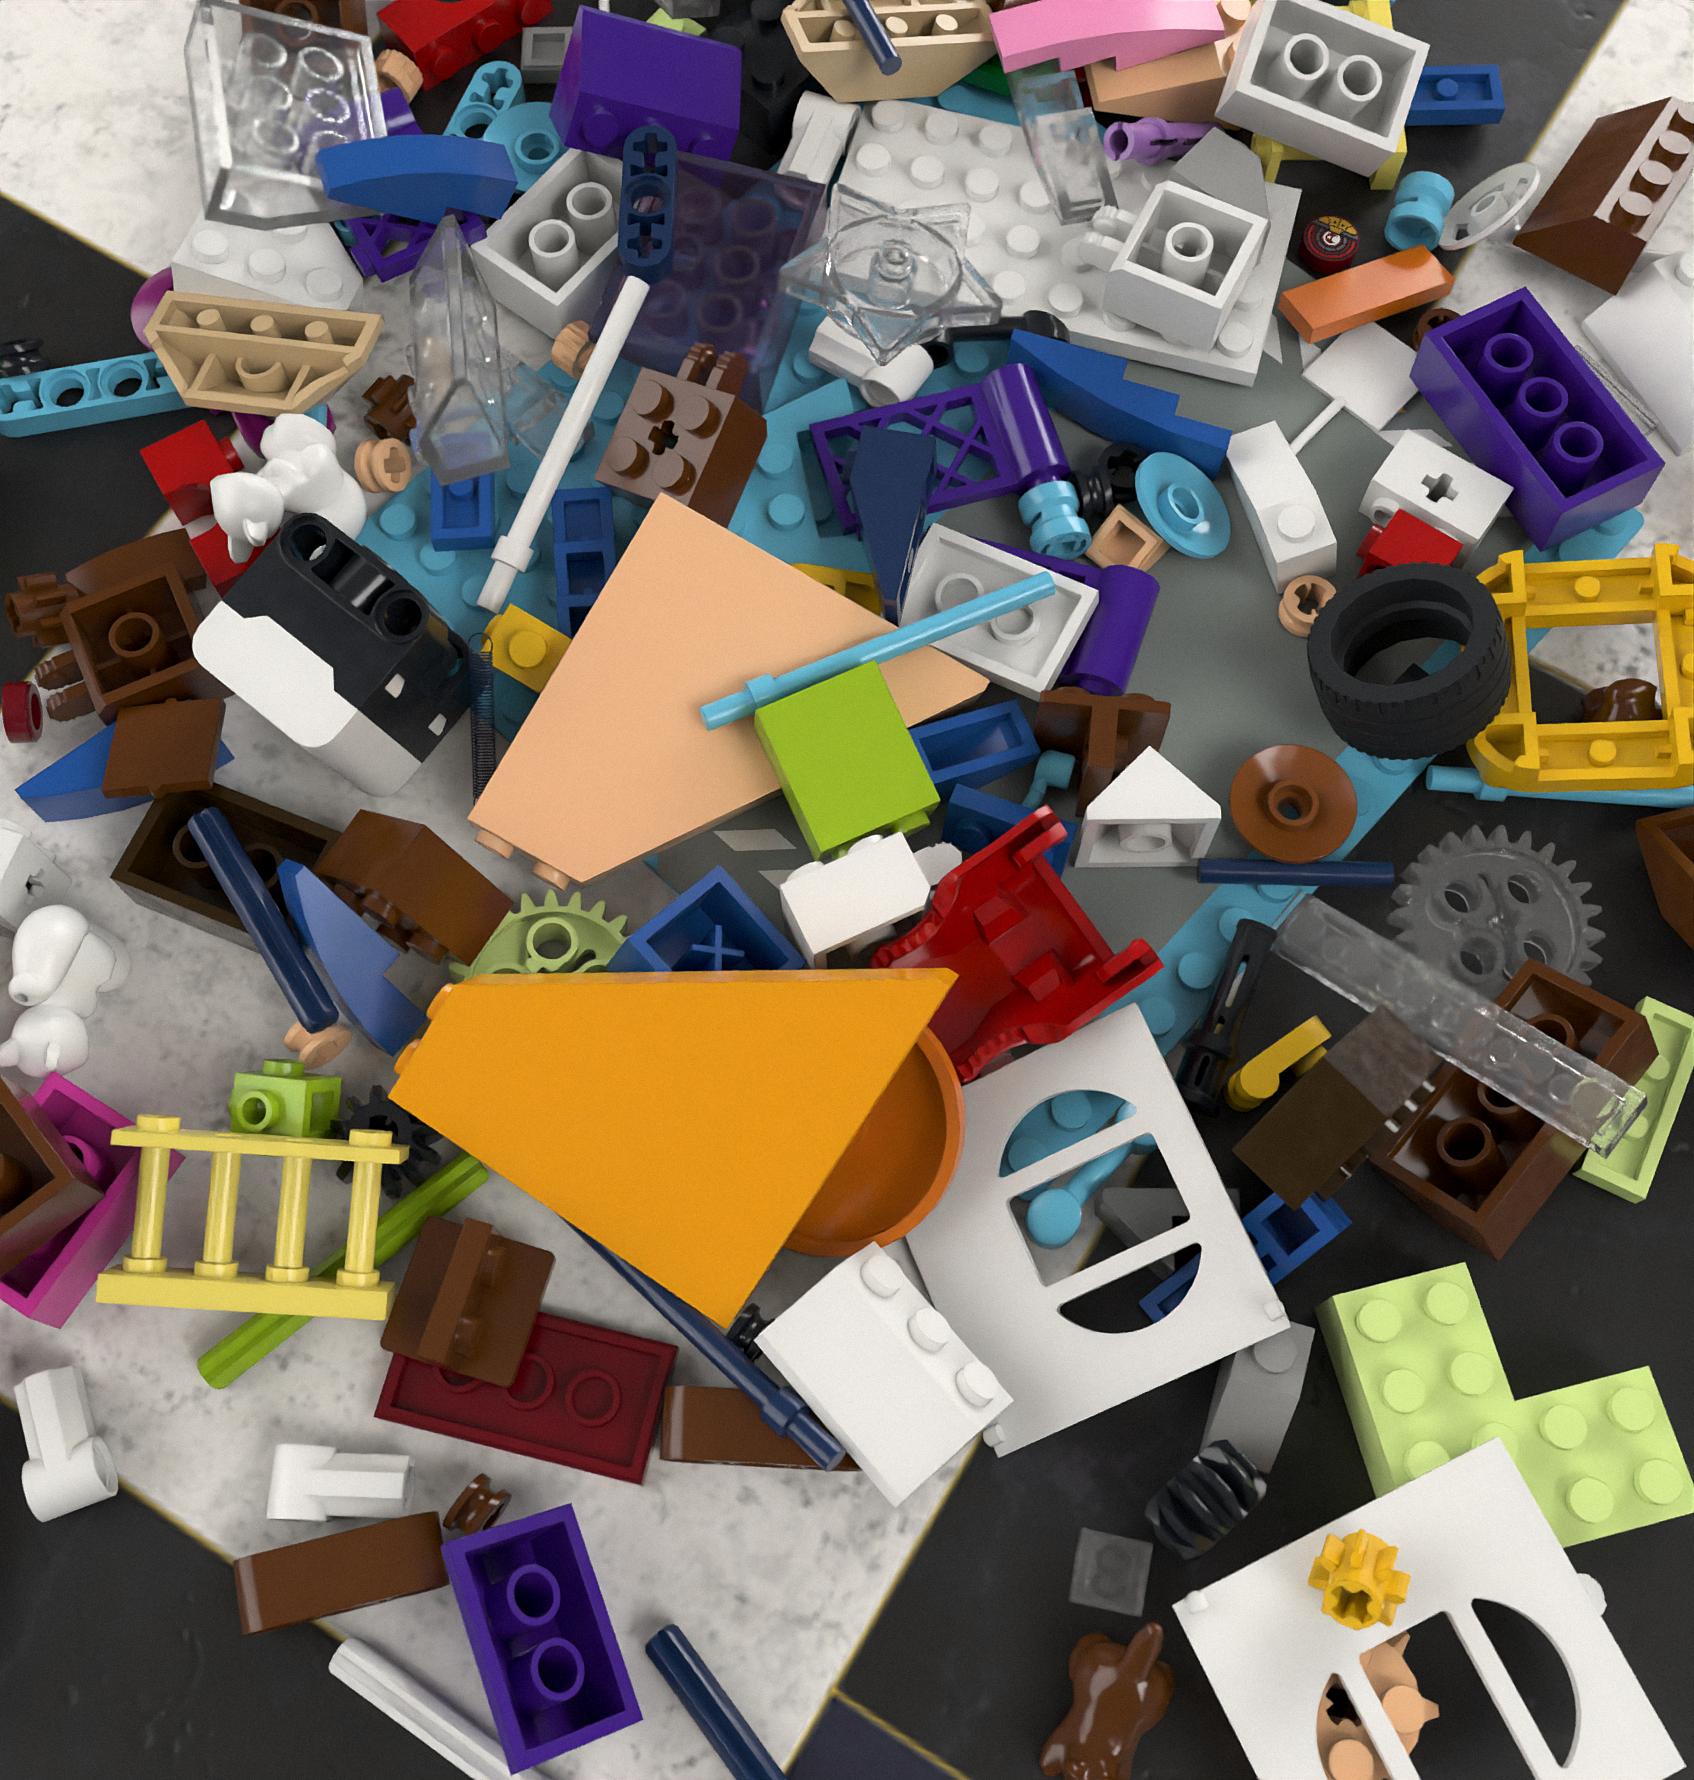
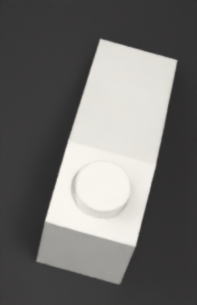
[1224,420,1337,595]

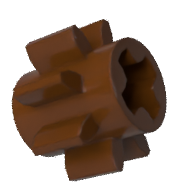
[362,374,437,447]
[5,572,79,648]

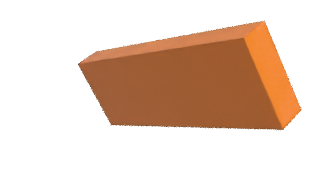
[1277,244,1456,344]

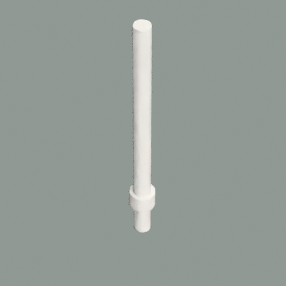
[476,276,650,615]

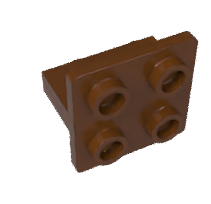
[1033,687,1171,818]
[380,1216,556,1388]

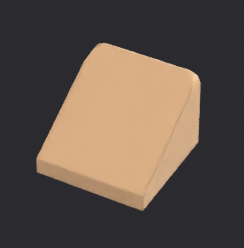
[1084,504,1171,572]

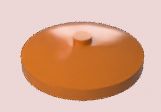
[783,1026,966,1257]

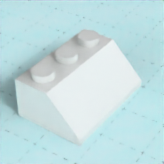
[1580,243,1694,457]
[754,1241,1014,1509]

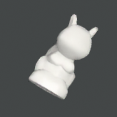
[210,414,367,564]
[0,904,132,1079]

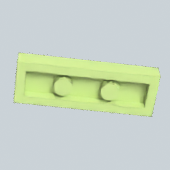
[1572,996,1694,1204]

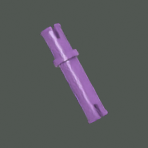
[1103,117,1226,165]

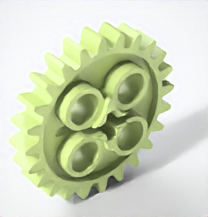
[448,889,630,983]

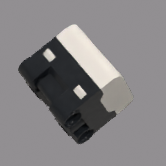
[192,513,489,798]

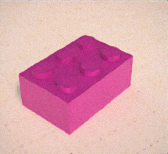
[0,1072,186,1329]

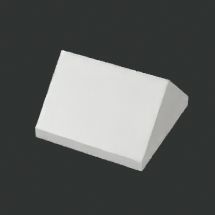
[1074,746,1221,868]

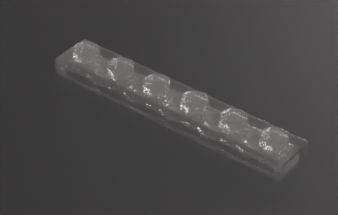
[1270,888,1648,1159]

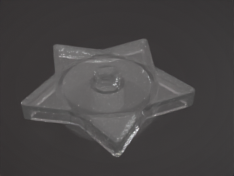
[777,183,1004,366]

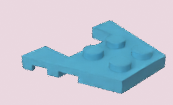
[727,378,872,575]

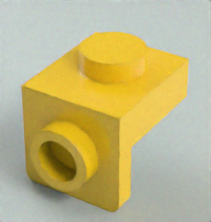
[479,603,572,695]

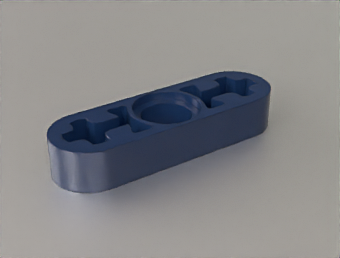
[618,125,679,285]

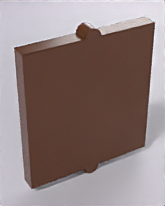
[101,697,226,799]

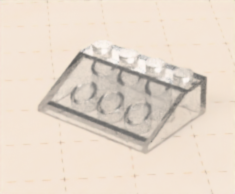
[183,0,387,231]

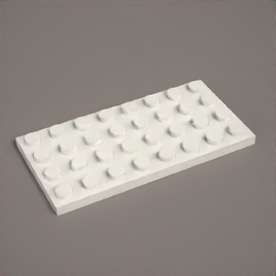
[808,99,1302,387]

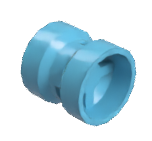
[1384,171,1455,251]
[1018,481,1092,561]

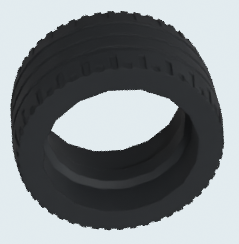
[1307,562,1511,761]

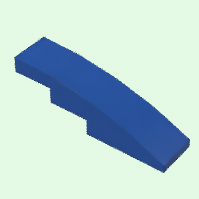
[1005,328,1232,481]
[551,487,617,640]

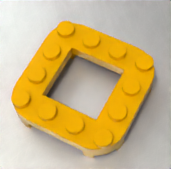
[1459,543,1694,793]

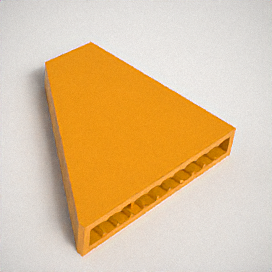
[388,968,959,1330]

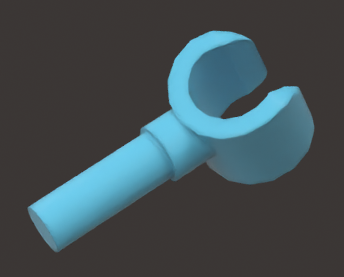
[1021,750,1075,810]

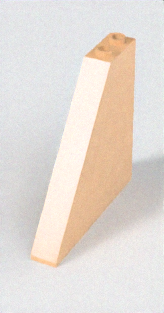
[467,492,990,891]

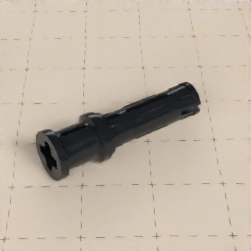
[1174,918,1278,1118]

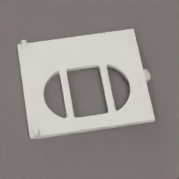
[905,1002,1291,1458]
[1172,1436,1686,1780]

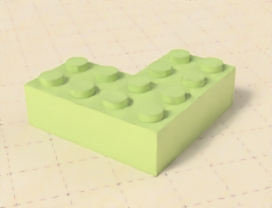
[1314,1262,1694,1548]

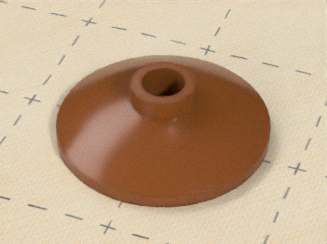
[1228,744,1358,864]

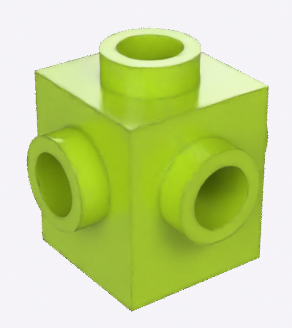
[228,1059,342,1157]

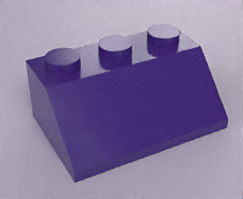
[549,5,742,183]
[440,1503,644,1776]

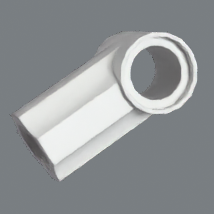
[775,90,861,207]
[809,315,934,408]
[14,1365,118,1522]
[266,1444,416,1522]

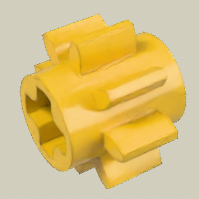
[1308,1529,1411,1631]

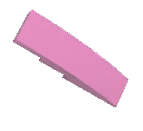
[989,0,1225,73]

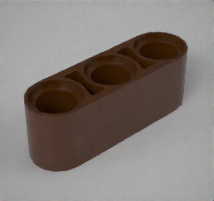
[659,1386,863,1472]
[233,1511,450,1636]

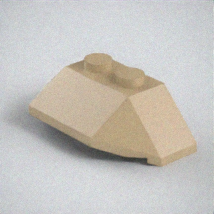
[780,0,998,103]
[143,291,385,417]

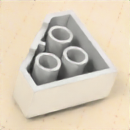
[171,145,363,313]

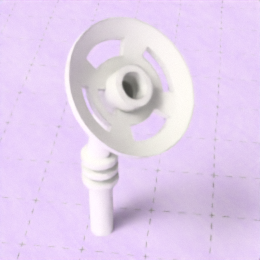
[1438,162,1673,273]

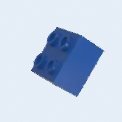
[605,864,807,972]

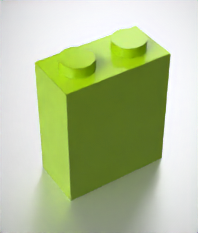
[753,660,941,862]

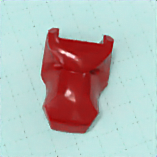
[867,804,1165,1083]

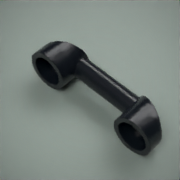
[908,310,1070,369]

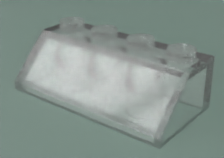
[403,214,510,486]

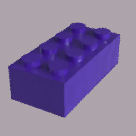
[1409,286,1666,552]

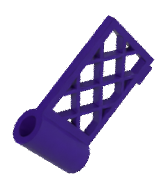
[287,87,488,283]
[809,363,1071,542]
[924,526,1160,697]

